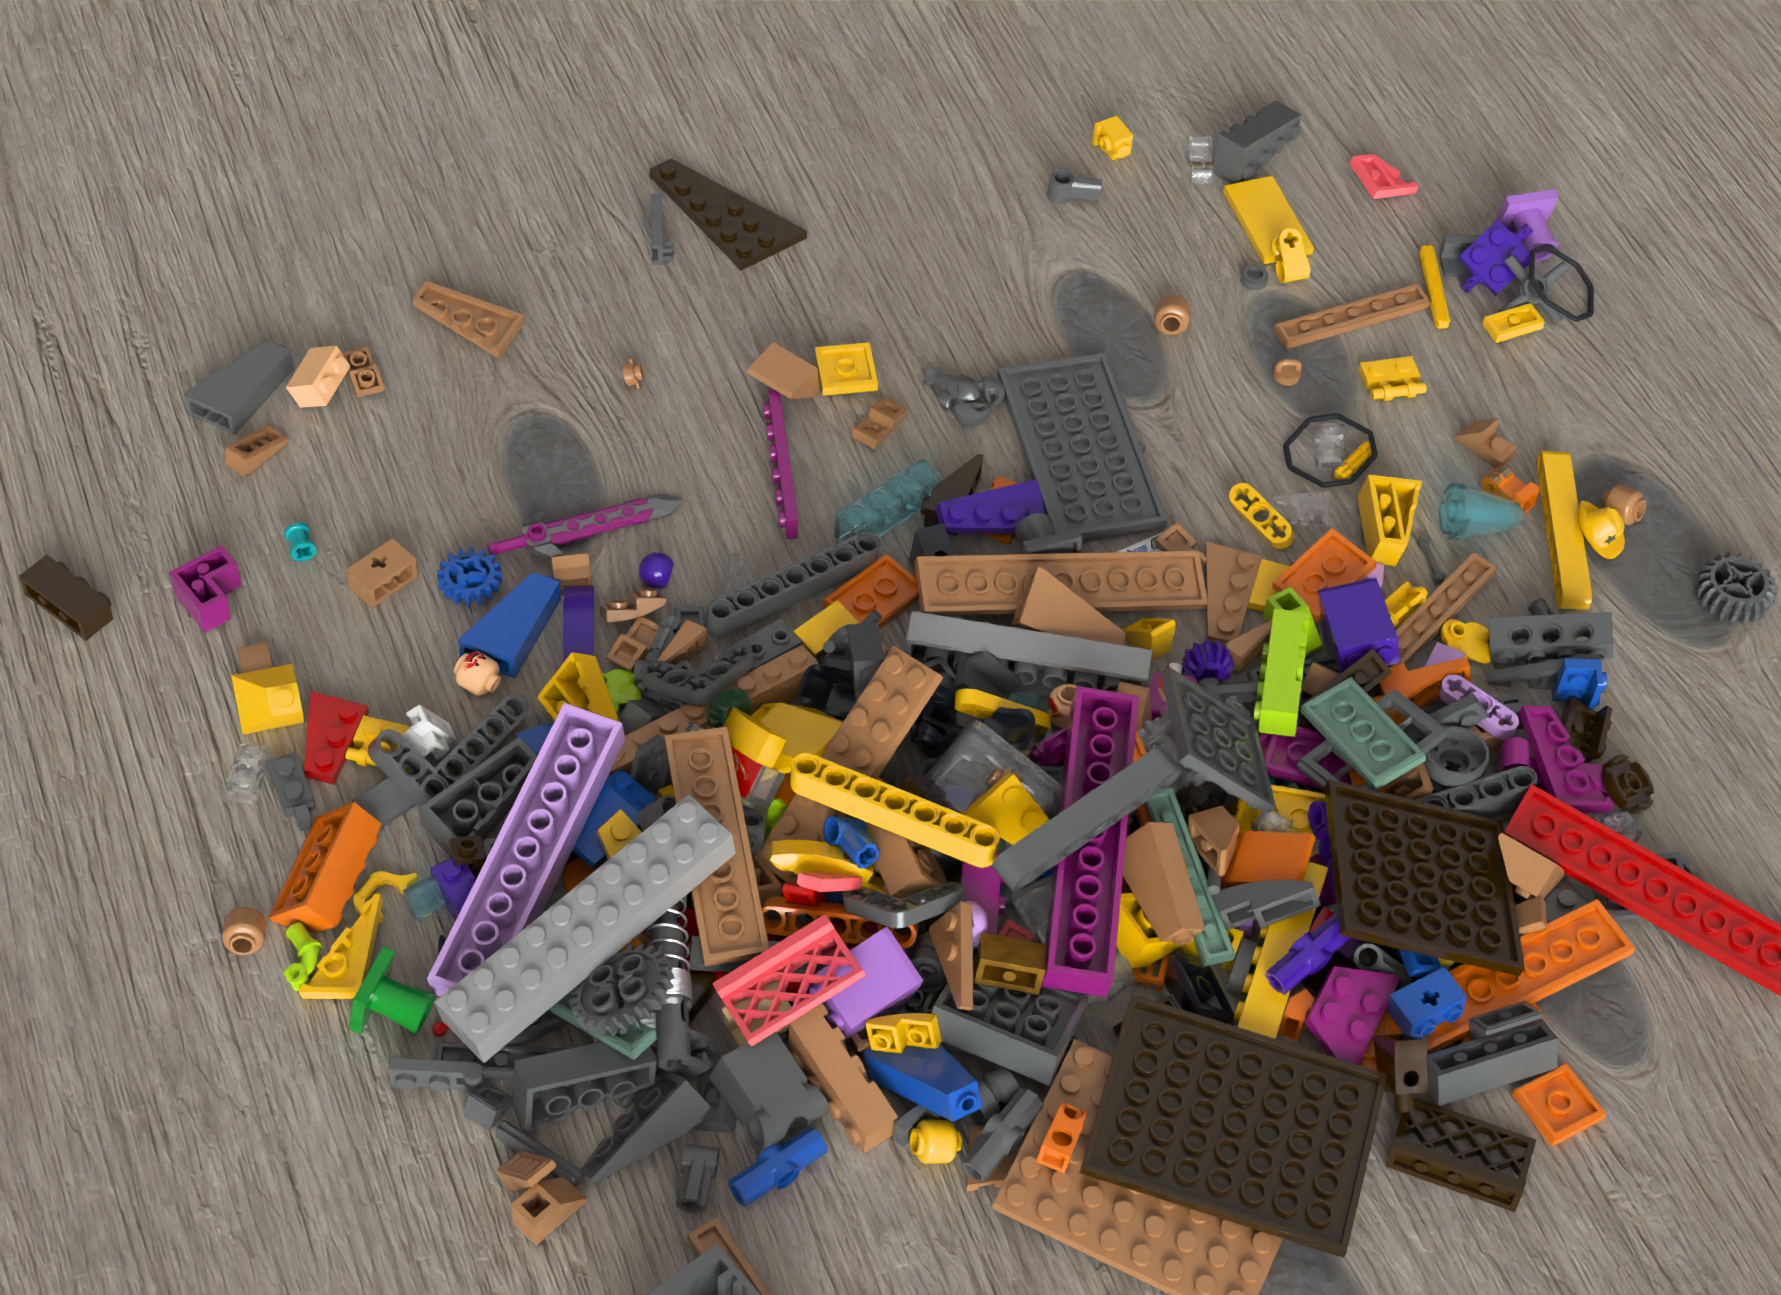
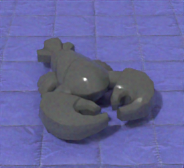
[923,367,1005,426]

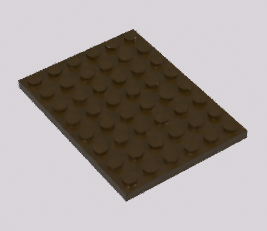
[1079,994,1388,1258]

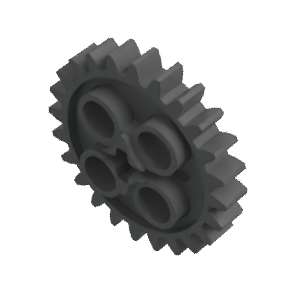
[569,943,675,1037]

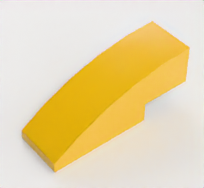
[723,707,786,768]

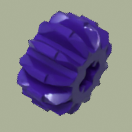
[1182,638,1234,683]

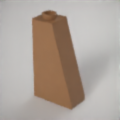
[1010,566,1126,646]
[1123,822,1205,945]

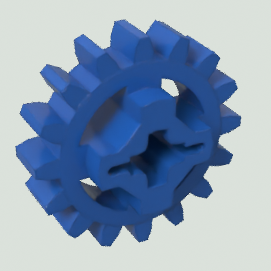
[437,547,503,606]

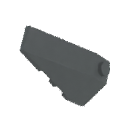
[581,1068,711,1184]

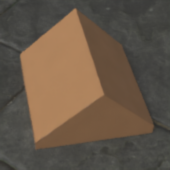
[746,342,820,399]

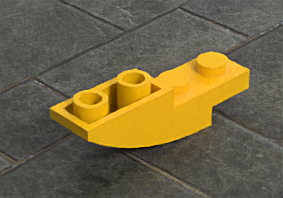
[769,840,886,894]

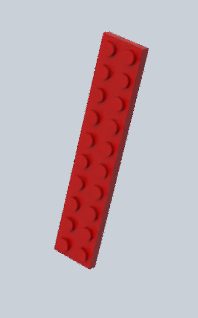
[1503,784,1781,996]

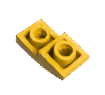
[865,1013,942,1054]

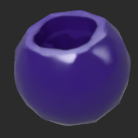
[639,552,674,589]

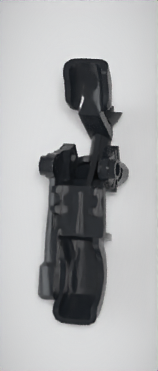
[796,653,1035,762]

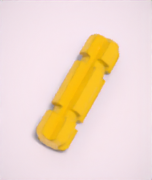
[1333,441,1372,480]

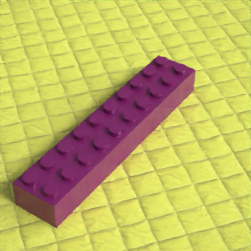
[1041,686,1139,997]

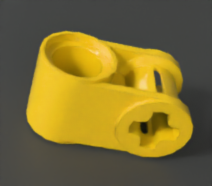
[1271,228,1310,283]

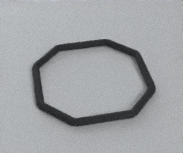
[1529,245,1594,322]
[1283,413,1378,488]

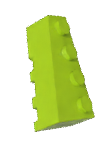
[1254,608,1310,737]

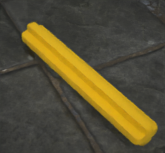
[1419,245,1451,329]

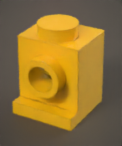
[1092,116,1133,160]

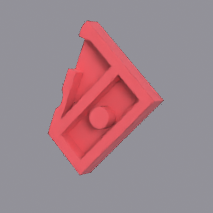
[1349,154,1419,199]

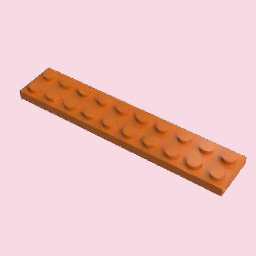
[1359,899,1635,1071]

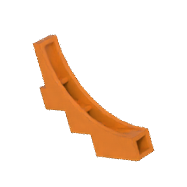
[1345,657,1471,793]

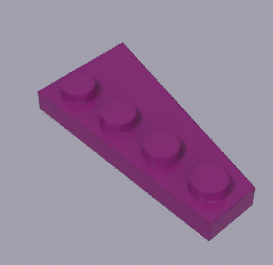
[1519,706,1615,813]

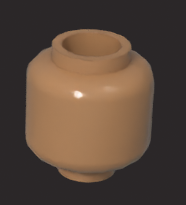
[1154,295,1191,336]
[1601,484,1647,525]
[222,907,266,955]

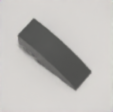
[1213,880,1321,930]

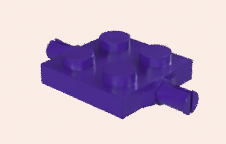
[1458,220,1536,296]

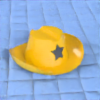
[1578,500,1625,559]

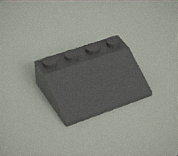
[932,950,1089,1086]

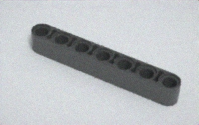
[704,532,881,638]
[992,747,1181,891]

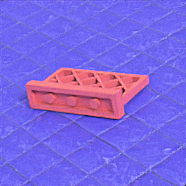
[712,914,866,1047]

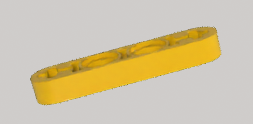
[955,689,1051,735]

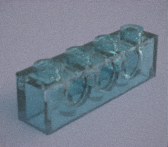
[834,458,942,542]

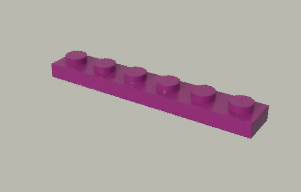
[763,390,798,539]

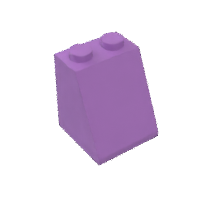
[808,927,923,1040]

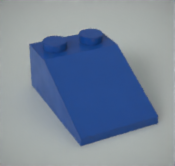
[572,769,657,868]

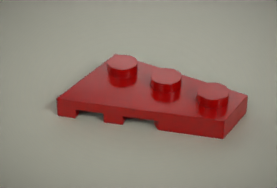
[304,691,369,785]

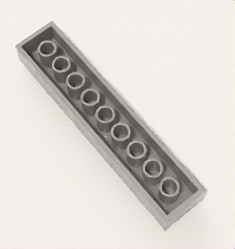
[435,794,736,1063]

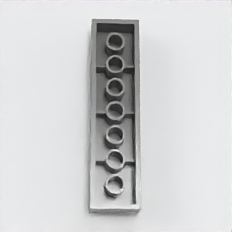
[905,611,1152,700]

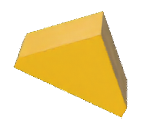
[1121,618,1176,662]

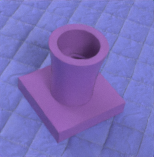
[1494,189,1559,262]

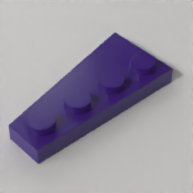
[935,479,1047,534]

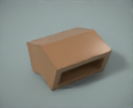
[551,553,592,590]

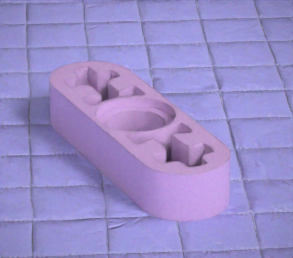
[1439,675,1519,740]

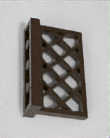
[1385,1097,1536,1212]

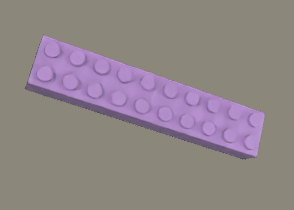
[427,703,625,997]

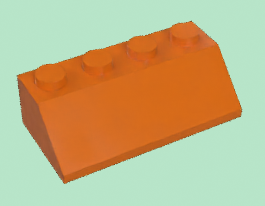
[268,802,382,933]

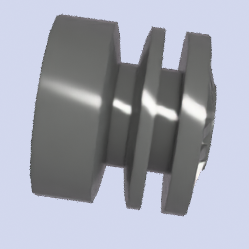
[1423,726,1489,794]

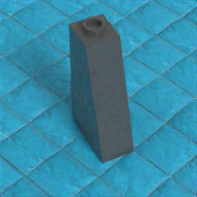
[184,340,294,435]

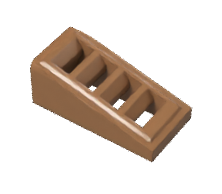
[225,425,288,477]
[657,619,708,665]
[1225,620,1272,675]
[497,1151,556,1192]

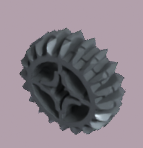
[1695,552,1777,625]

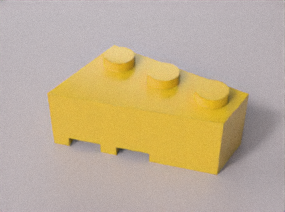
[1357,475,1423,566]
[537,652,619,722]

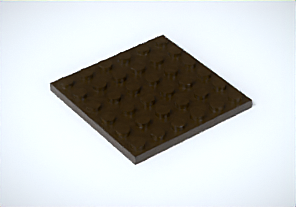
[1324,779,1525,976]

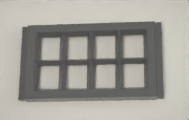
[1297,689,1448,791]

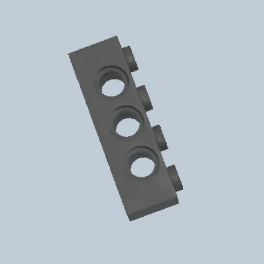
[1489,612,1613,664]

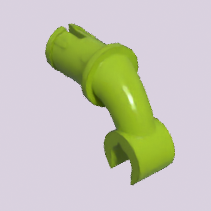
[284,922,322,991]

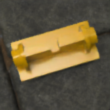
[1384,581,1428,629]

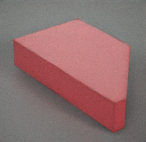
[797,872,862,892]

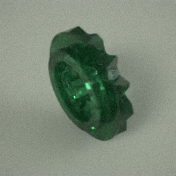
[707,688,753,728]

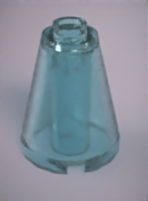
[1439,482,1524,540]

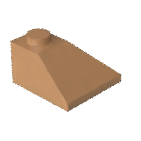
[1498,832,1565,900]

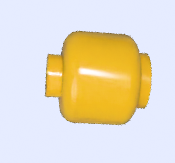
[910,1119,962,1164]

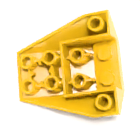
[732,702,843,783]

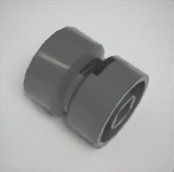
[909,931,947,992]
[968,1066,1020,1126]

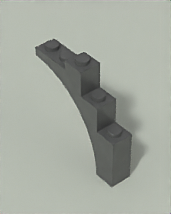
[847,622,896,787]

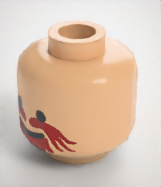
[454,651,501,696]
[1047,684,1077,728]

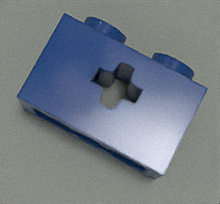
[1387,966,1467,1037]

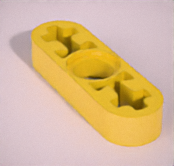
[1229,483,1294,549]

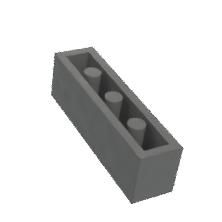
[1427,1019,1558,1106]

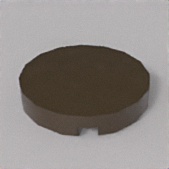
[1602,755,1654,814]

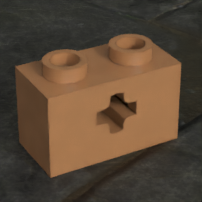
[346,538,418,608]

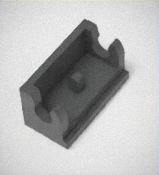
[630,734,672,798]

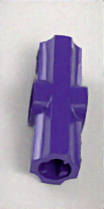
[1265,912,1351,995]

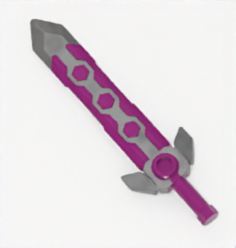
[487,493,682,558]

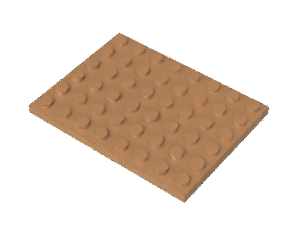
[992,1039,1283,1295]

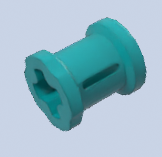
[284,522,317,562]

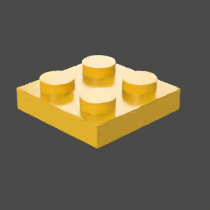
[814,342,878,396]

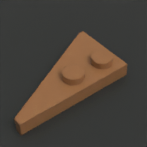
[929,901,973,1011]

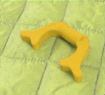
[353,871,417,923]

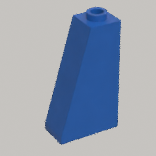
[458,572,561,678]
[863,1045,983,1122]

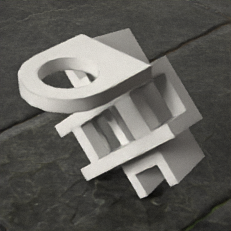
[389,704,456,767]

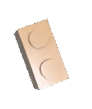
[286,346,350,408]

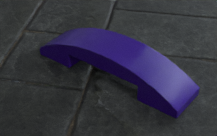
[563,586,594,663]

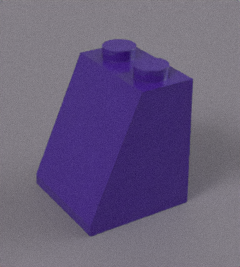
[1318,578,1400,674]

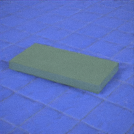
[1301,677,1426,790]

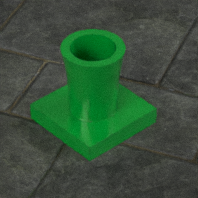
[348,946,436,1036]

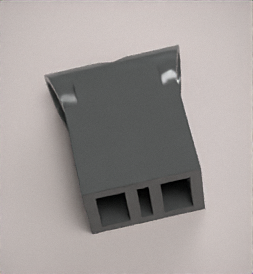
[709,1032,829,1152]

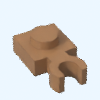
[1155,522,1207,566]

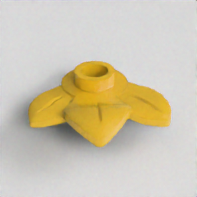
[1440,619,1491,664]

